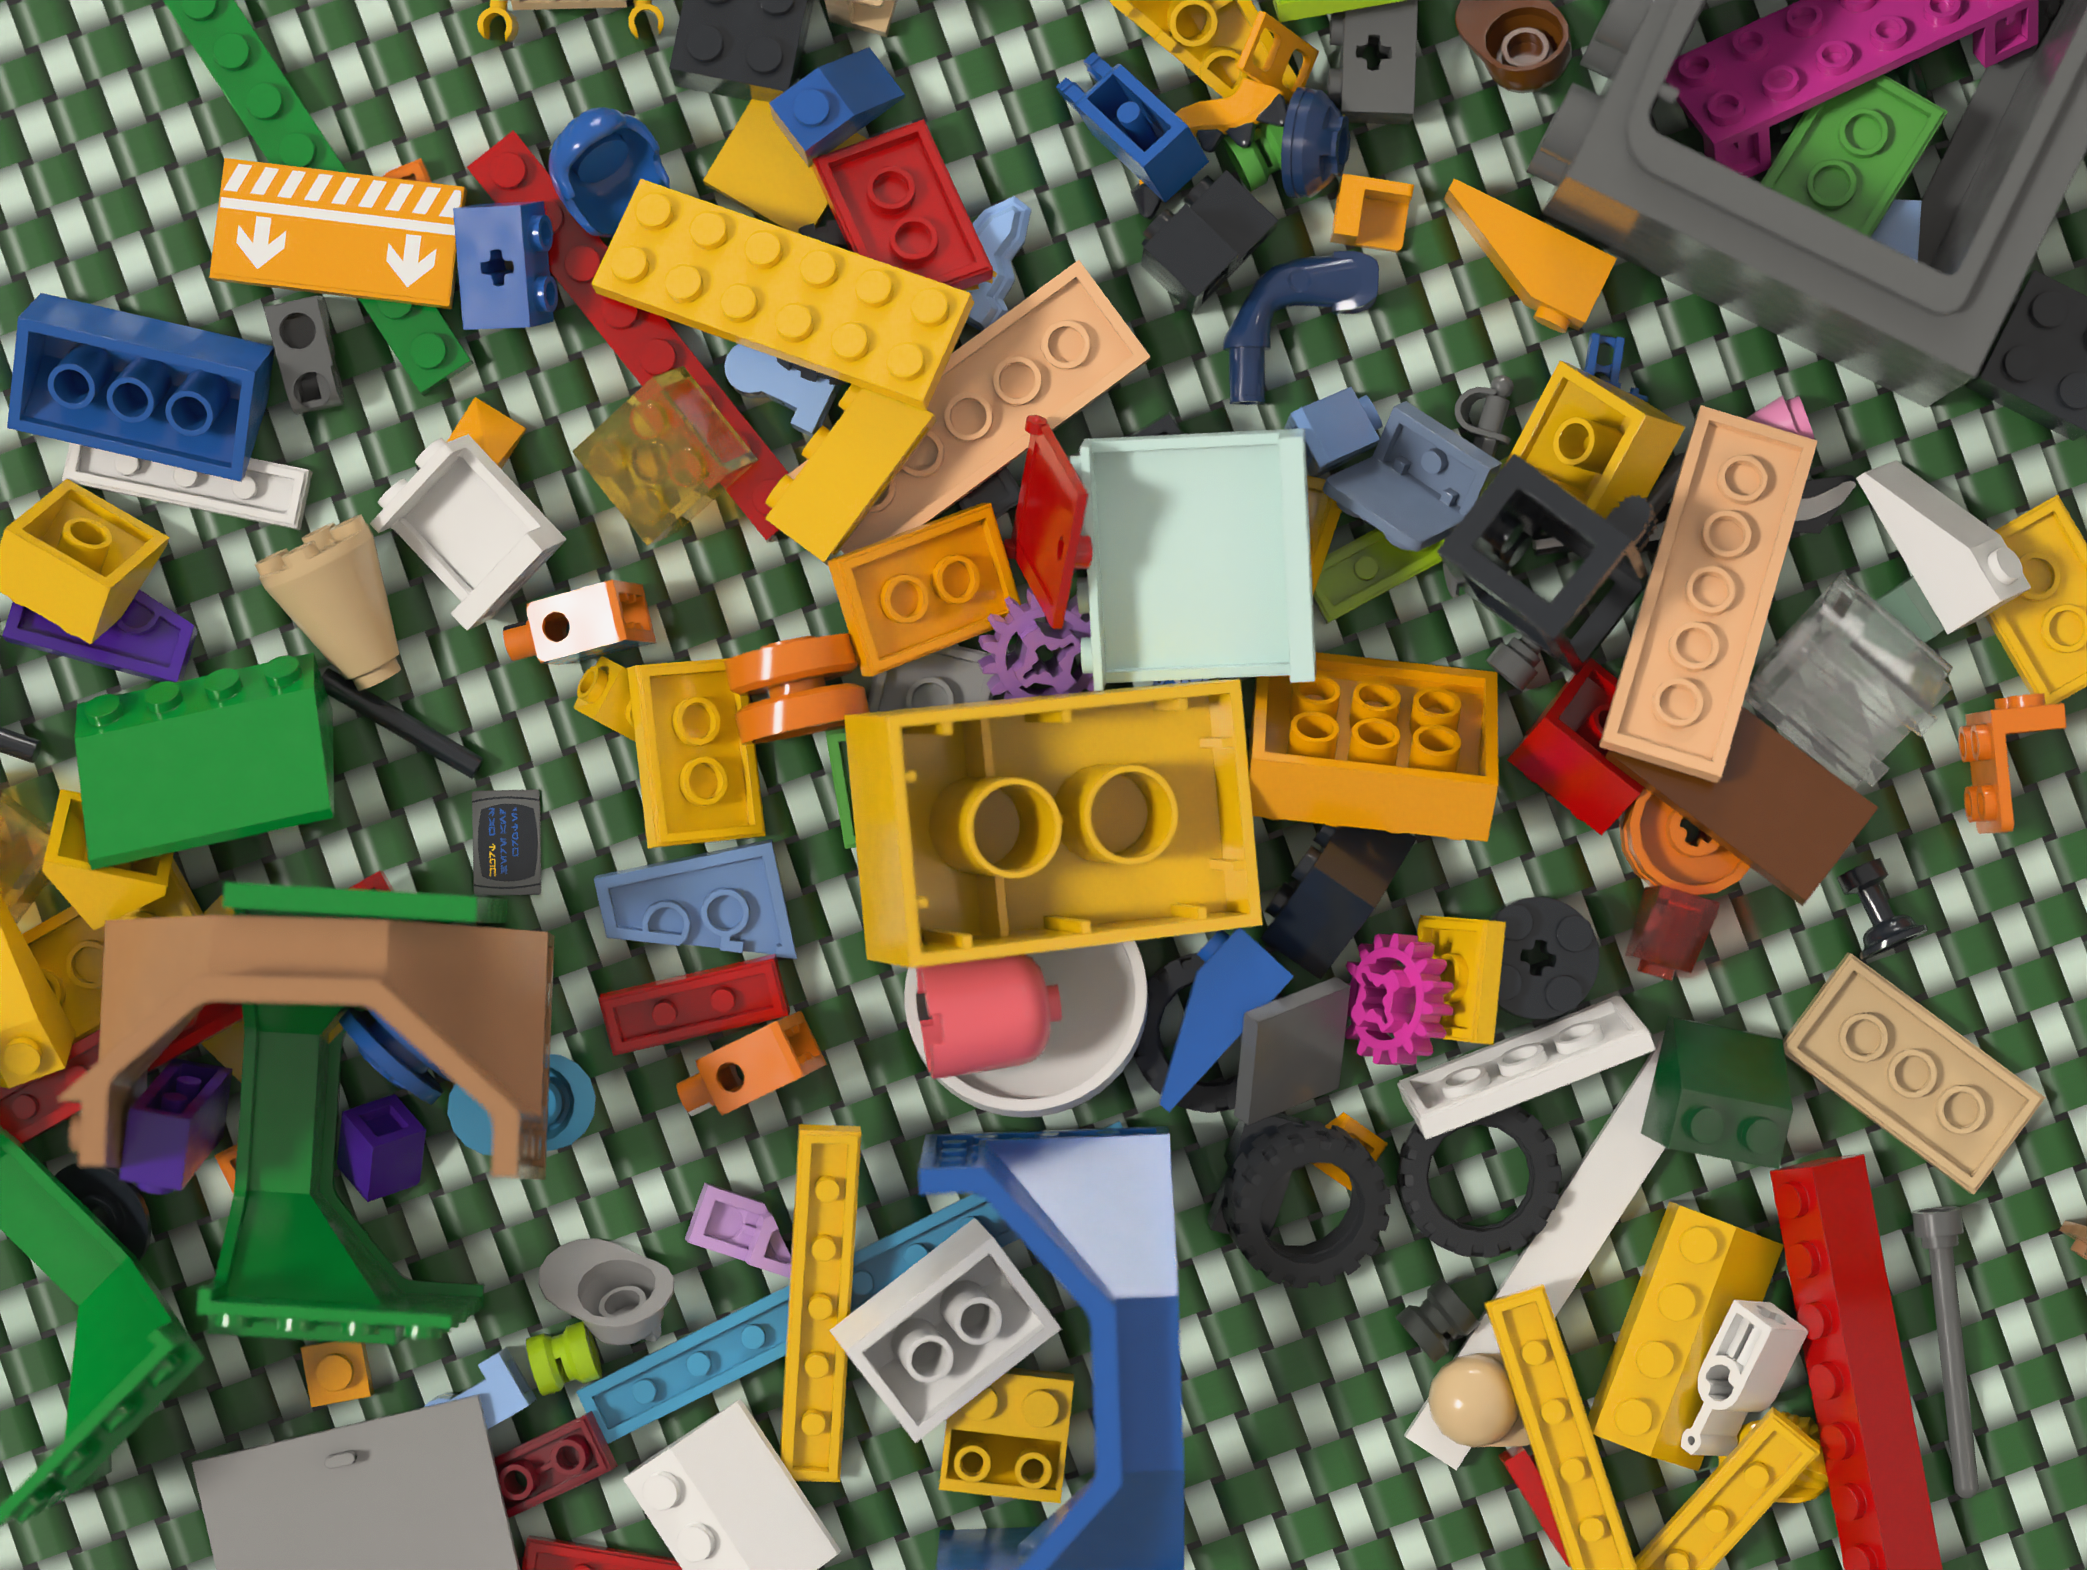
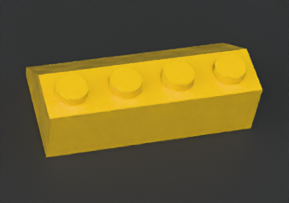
[1587,1201,1784,1471]

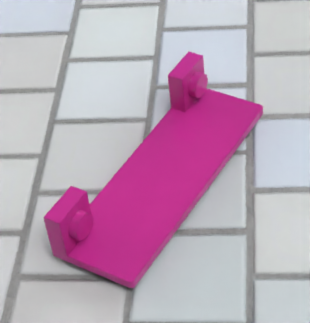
[1663,0,2039,178]

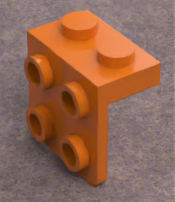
[1958,693,2067,834]

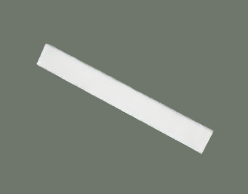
[1404,1034,1665,1470]

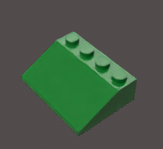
[75,652,334,870]

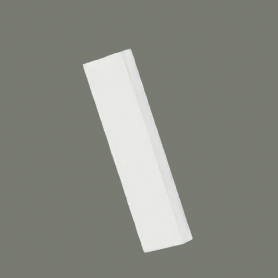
[62,443,312,530]

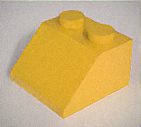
[1505,360,1685,519]
[0,479,170,644]

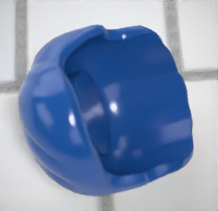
[549,107,670,238]

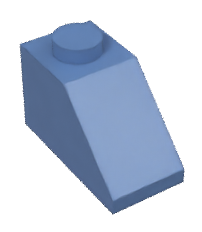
[1284,387,1383,478]

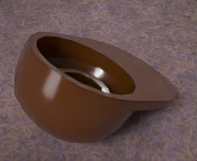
[1455,0,1572,94]

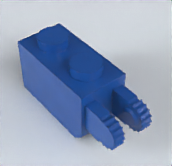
[1056,52,1209,203]

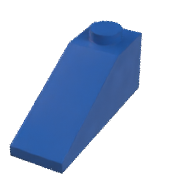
[1158,928,1294,1112]

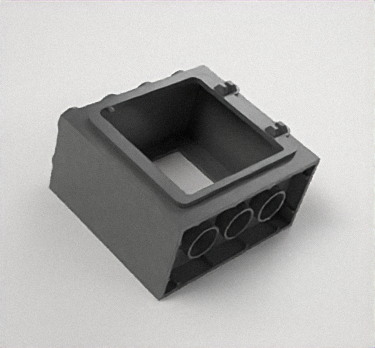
[1526,0,2087,408]

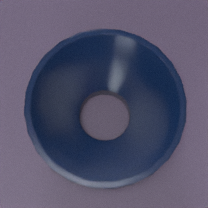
[1281,87,1351,198]

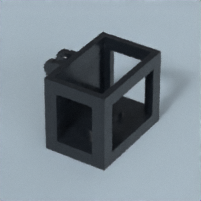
[1437,453,1658,675]

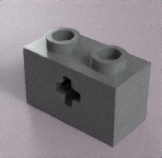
[1327,0,1418,125]

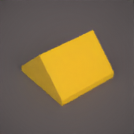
[42,789,174,930]

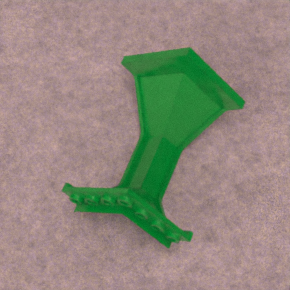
[197,882,508,1345]
[0,1126,205,1526]

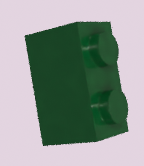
[1641,1016,1793,1169]

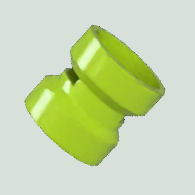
[526,1321,602,1396]

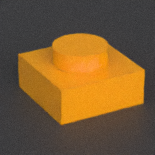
[301,1341,374,1407]

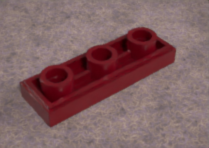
[494,1411,618,1518]

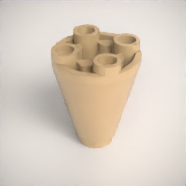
[255,514,401,691]

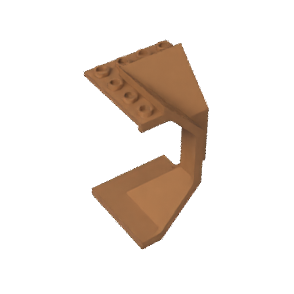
[56,915,555,1180]

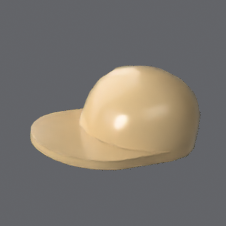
[1428,1353,1530,1447]

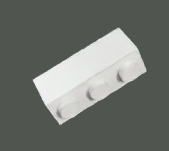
[829,1218,1061,1443]
[623,1399,841,1570]

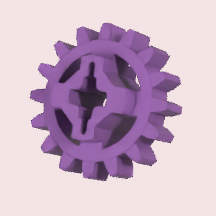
[978,588,1094,699]

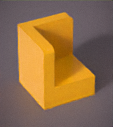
[1330,173,1414,253]

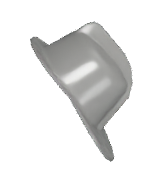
[538,1239,674,1346]

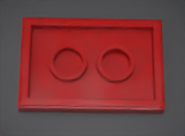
[812,119,993,290]

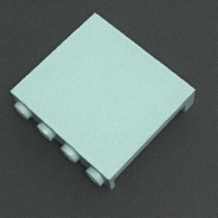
[1070,428,1316,691]

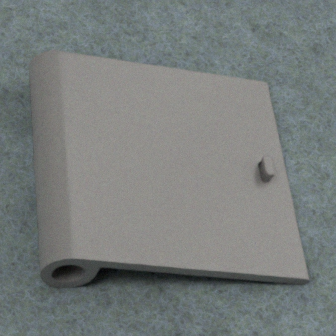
[192,1394,520,1570]

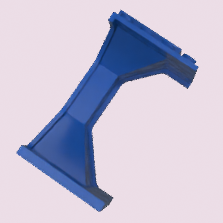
[919,1126,1184,1570]

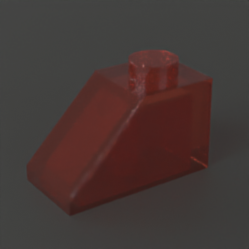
[1625,885,1720,981]

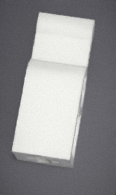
[1681,1300,1809,1456]

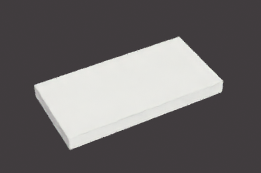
[1397,995,1656,1140]

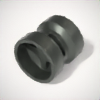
[1396,1278,1480,1363]

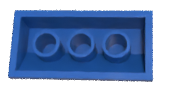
[7,293,274,482]

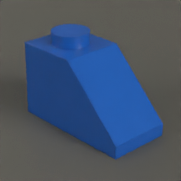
[769,47,905,167]

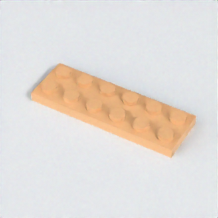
[787,260,1151,554]
[1599,405,1818,783]

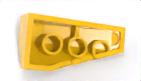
[1109,0,1297,104]
[0,894,75,1088]

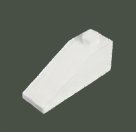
[1856,460,2031,634]

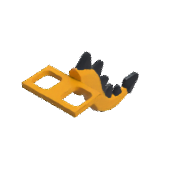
[1131,11,1319,220]

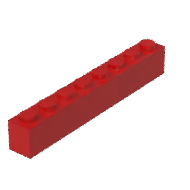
[1770,1154,1943,1570]

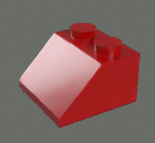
[1507,658,1644,836]

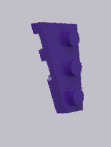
[2,589,198,682]

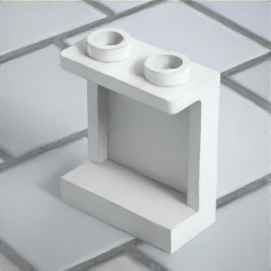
[370,434,567,631]

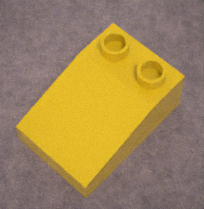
[844,680,1262,968]

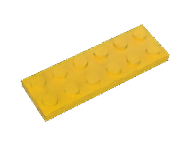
[591,179,974,410]

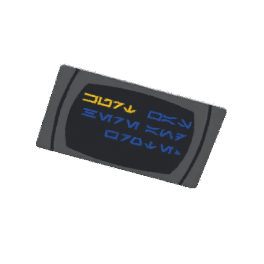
[472,790,541,896]

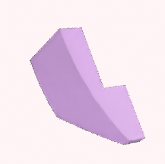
[685,1182,791,1278]

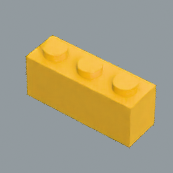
[765,384,937,566]

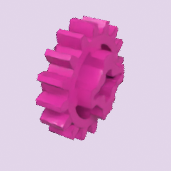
[1345,933,1454,1065]

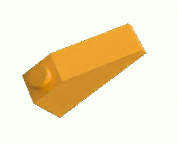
[1444,179,1617,333]

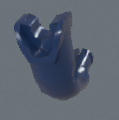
[1223,251,1379,405]

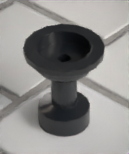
[1837,858,1928,960]

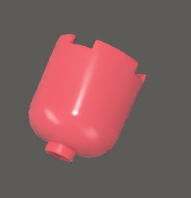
[916,954,1062,1079]

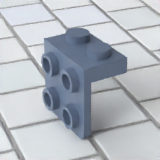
[1323,401,1502,551]

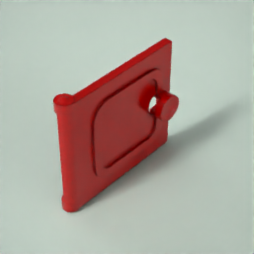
[1003,415,1093,629]

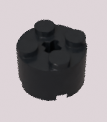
[1485,897,1599,1019]

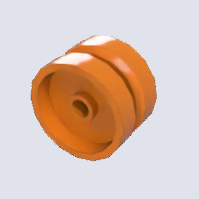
[724,633,870,745]
[1619,788,1751,897]

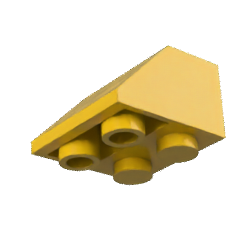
[939,1367,1074,1503]

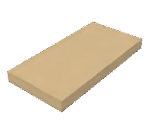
[1783,953,2046,1195]

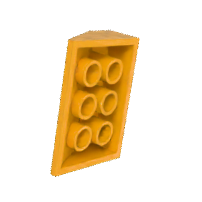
[1248,652,1498,842]

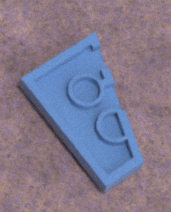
[594,839,797,959]

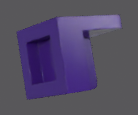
[337,1094,426,1202]

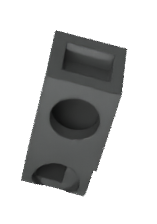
[263,295,344,415]

